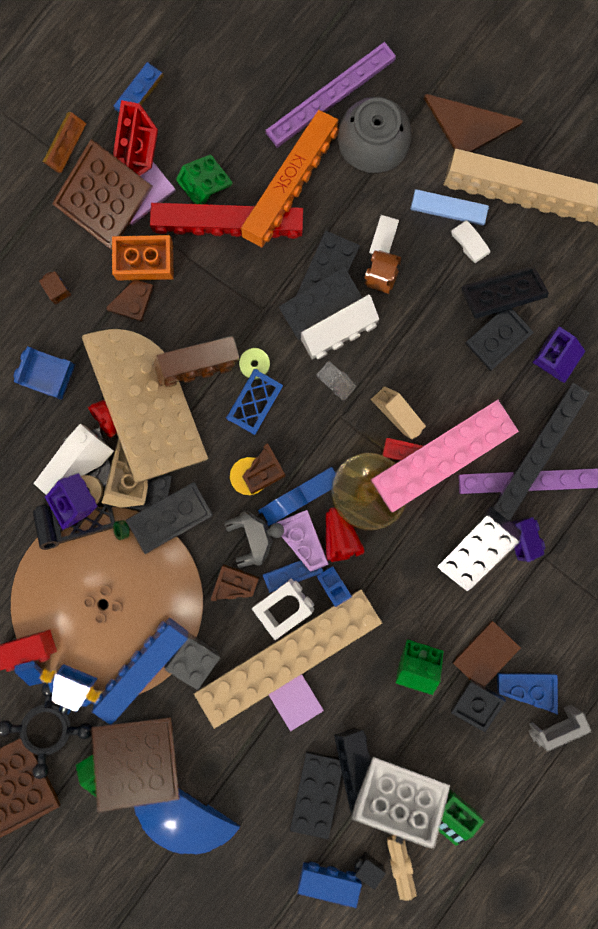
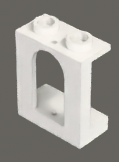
[252,578,314,640]

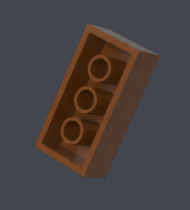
[153,336,240,387]

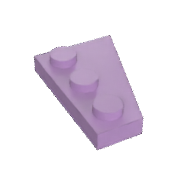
[277,510,329,571]

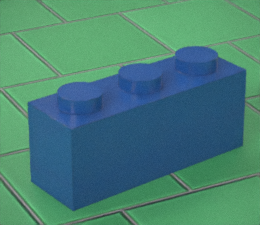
[298,862,362,908]

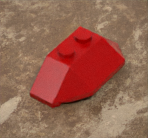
[113,100,158,176]

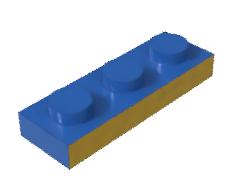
[114,62,163,112]

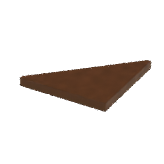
[424,94,523,152]

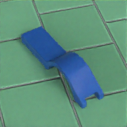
[258,467,336,526]

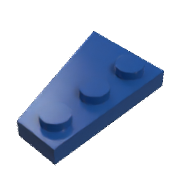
[497,673,558,714]

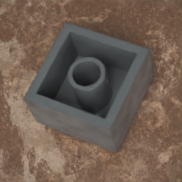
[164,632,220,690]

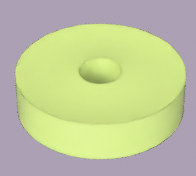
[239,348,270,379]

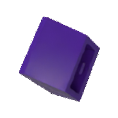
[532,327,585,383]

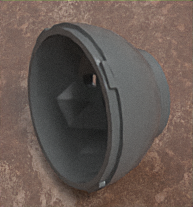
[337,96,412,173]

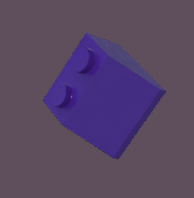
[45,473,98,530]
[511,517,545,562]

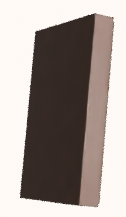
[452,620,521,687]

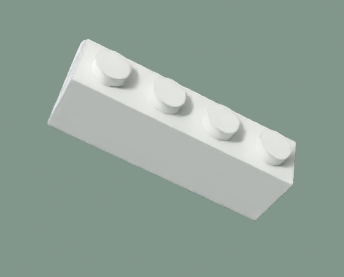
[301,294,379,359]

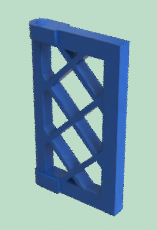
[226,369,283,435]

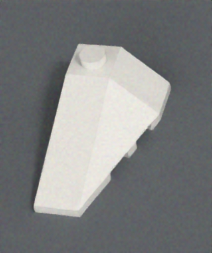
[34,424,114,495]

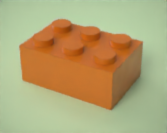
[112,235,173,280]

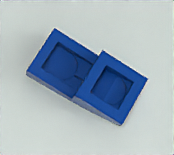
[317,566,352,607]

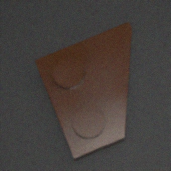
[106,279,154,322]
[242,443,286,494]
[211,564,259,601]

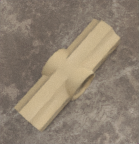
[387,834,416,901]

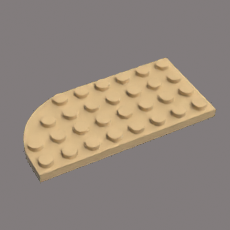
[82,329,208,483]

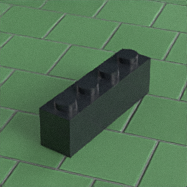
[334,728,371,814]

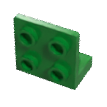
[176,155,232,204]

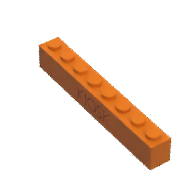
[241,110,339,247]

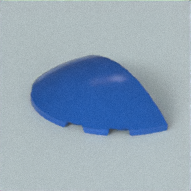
[134,788,240,854]

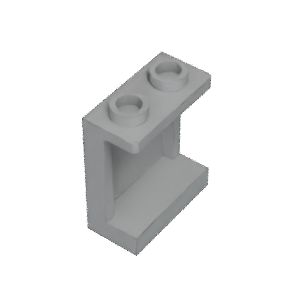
[529,704,591,751]

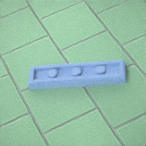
[411,189,489,226]

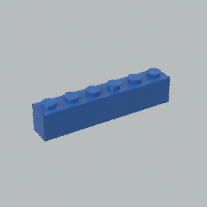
[92,617,188,725]

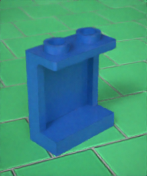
[14,346,75,400]

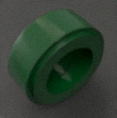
[113,520,130,540]

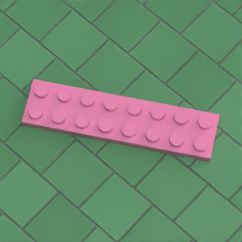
[371,400,519,513]

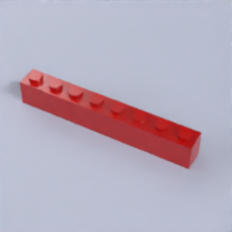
[150,203,303,238]

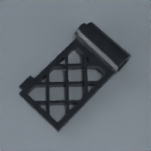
[33,492,115,550]

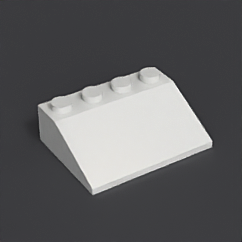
[351,758,449,848]

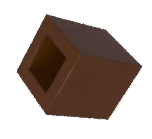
[39,271,71,305]

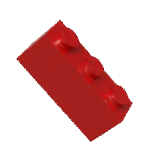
[0,629,57,672]

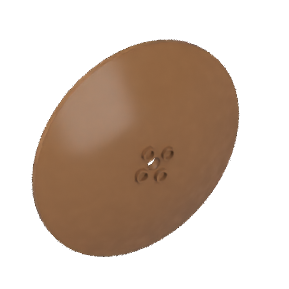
[11,507,203,695]

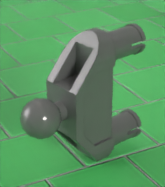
[225,511,284,569]

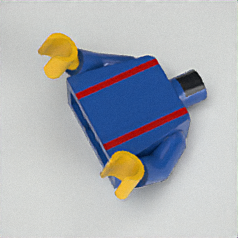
[40,664,102,714]

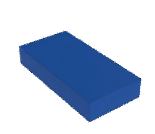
[15,661,45,686]

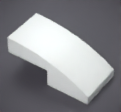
[369,215,399,254]
[451,220,490,263]

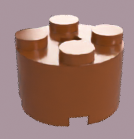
[365,250,402,294]

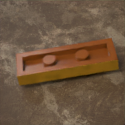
[43,112,86,173]

